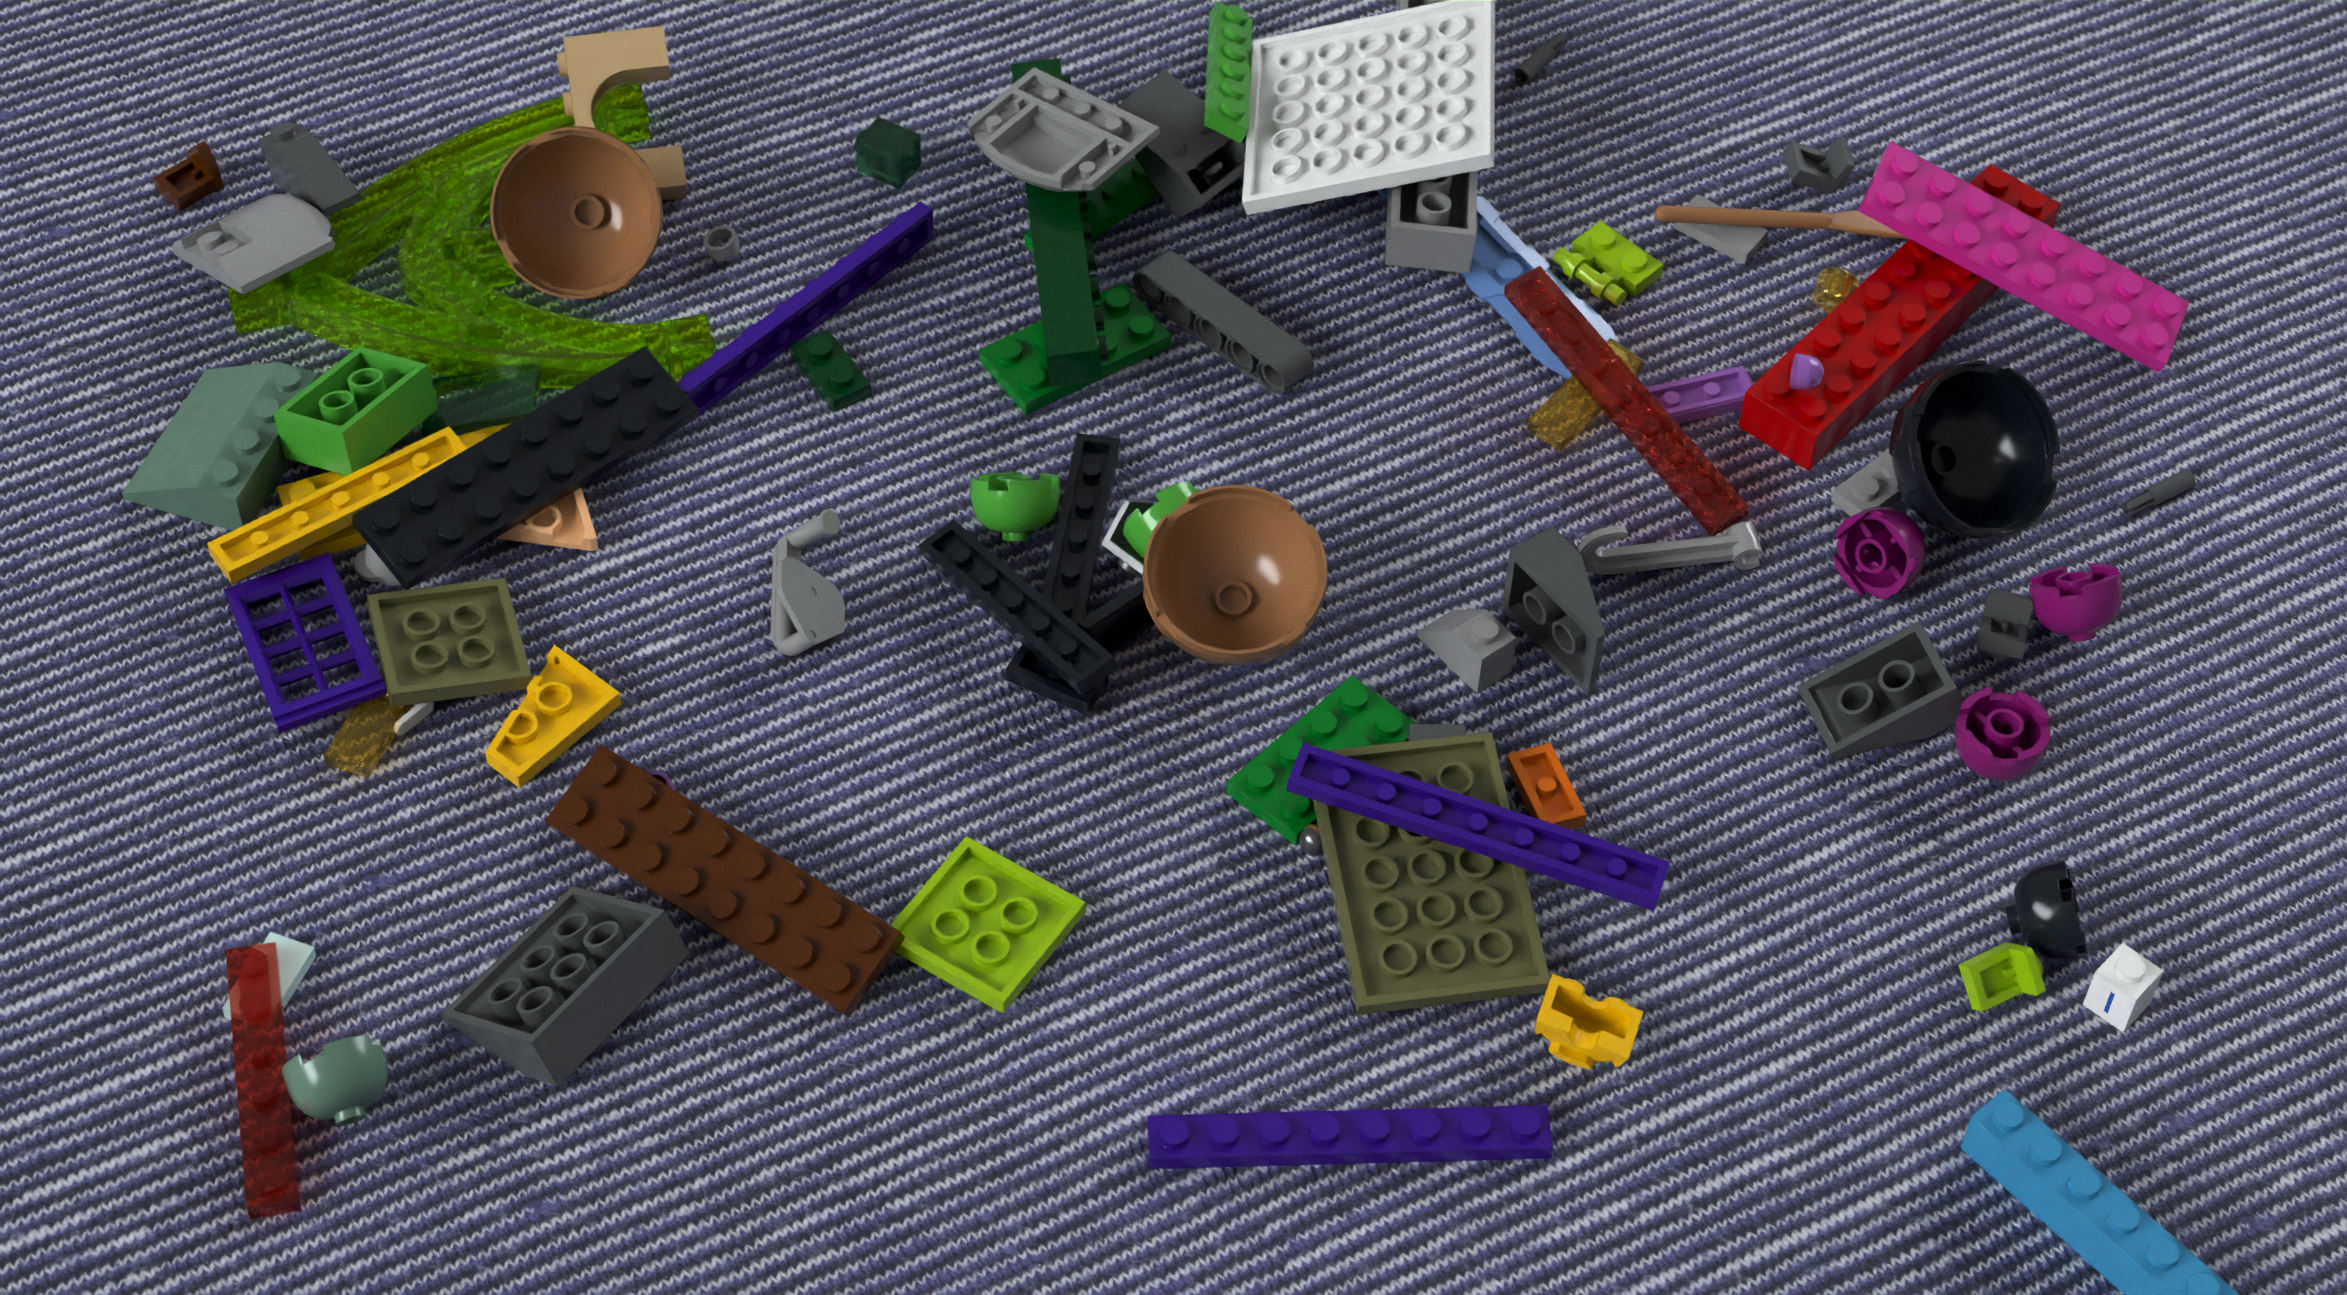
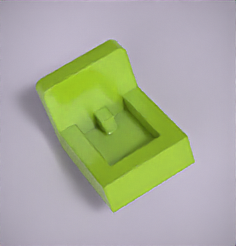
[1958,942,2046,1012]

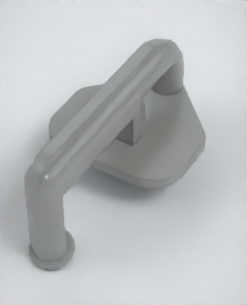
[770,509,845,656]

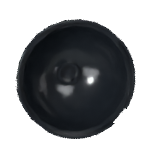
[1889,360,2061,538]

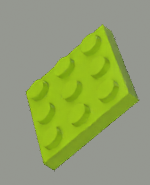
[891,836,1086,1014]

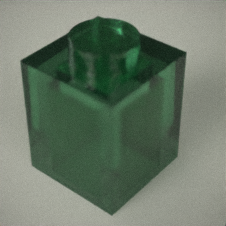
[854,117,922,189]

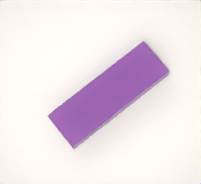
[1622,366,1753,434]

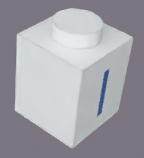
[2083,943,2164,1033]

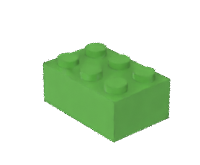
[273,346,438,476]

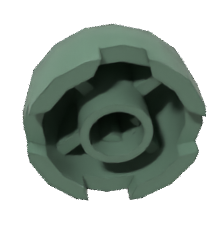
[281,1035,388,1126]

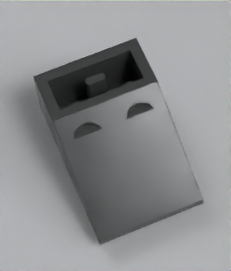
[1116,70,1246,218]

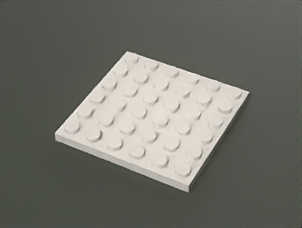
[1242,0,1495,215]

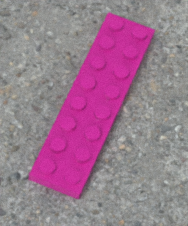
[1858,141,2190,373]

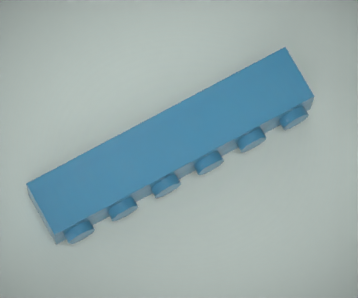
[1960,1089,2239,1295]

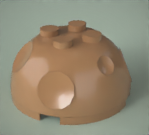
[490,126,664,299]
[1142,485,1328,666]

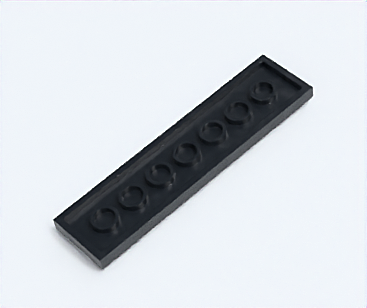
[352,346,699,590]

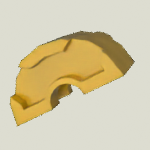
[1534,973,1644,1069]

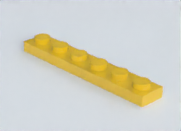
[207,426,467,584]

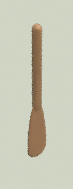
[1655,205,1909,239]

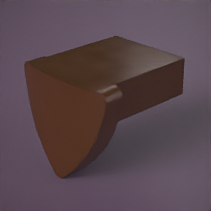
[153,141,224,211]

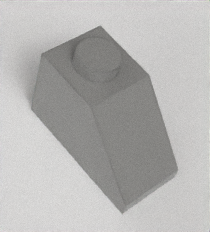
[1417,609,1517,694]

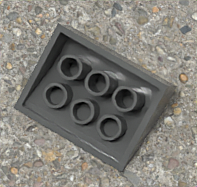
[441,886,690,1086]

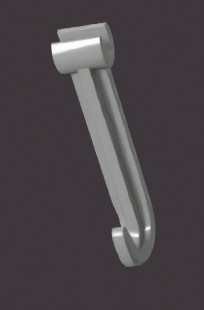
[1578,522,1763,575]

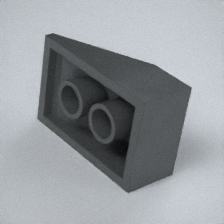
[1502,526,1605,696]
[1796,621,1964,759]

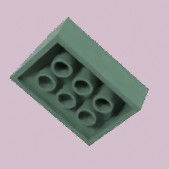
[122,362,319,531]

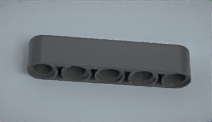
[1132,250,1314,395]

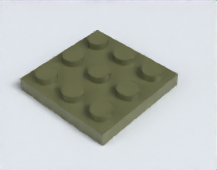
[367,578,532,707]

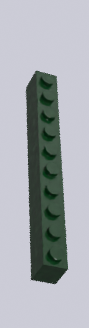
[1011,58,1109,387]

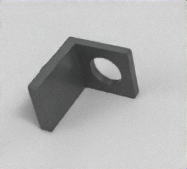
[1101,498,1153,575]

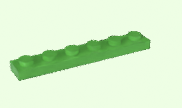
[1204,1,1252,144]

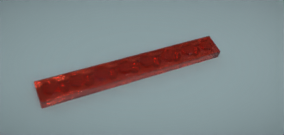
[1504,266,1749,536]

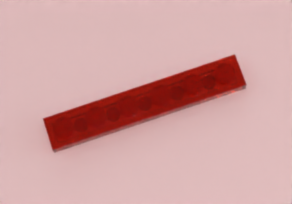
[226,942,302,1219]

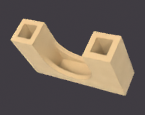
[557,26,687,201]

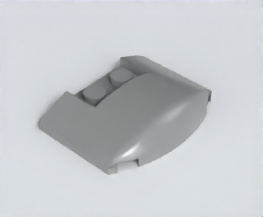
[967,68,1160,193]
[171,194,335,295]

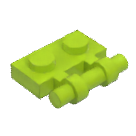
[1553,221,1664,306]

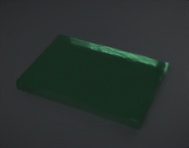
[421,361,544,437]

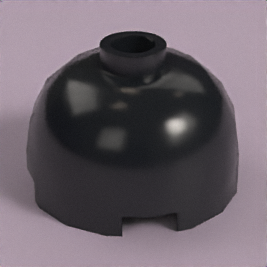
[2005,859,2087,959]

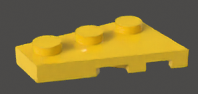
[485,644,622,788]

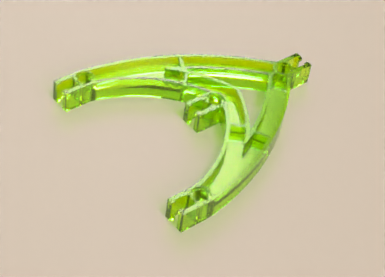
[227,83,716,389]

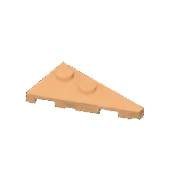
[496,488,599,551]

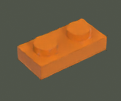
[1506,743,1587,829]

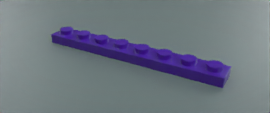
[677,201,934,417]
[1286,743,1670,911]
[1147,1105,1553,1169]

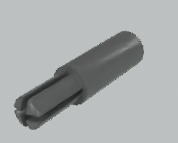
[1514,33,1568,84]
[2122,469,2196,516]

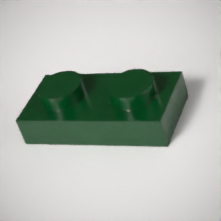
[791,330,872,413]

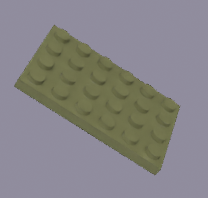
[1313,732,1550,1015]

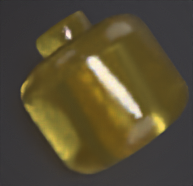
[1813,267,1859,314]

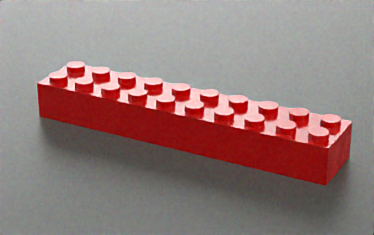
[1738,164,2061,471]

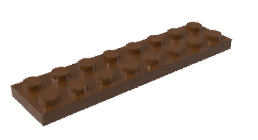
[545,744,905,1018]

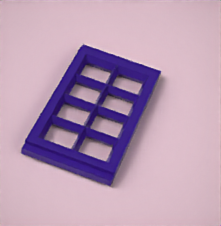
[224,552,388,733]

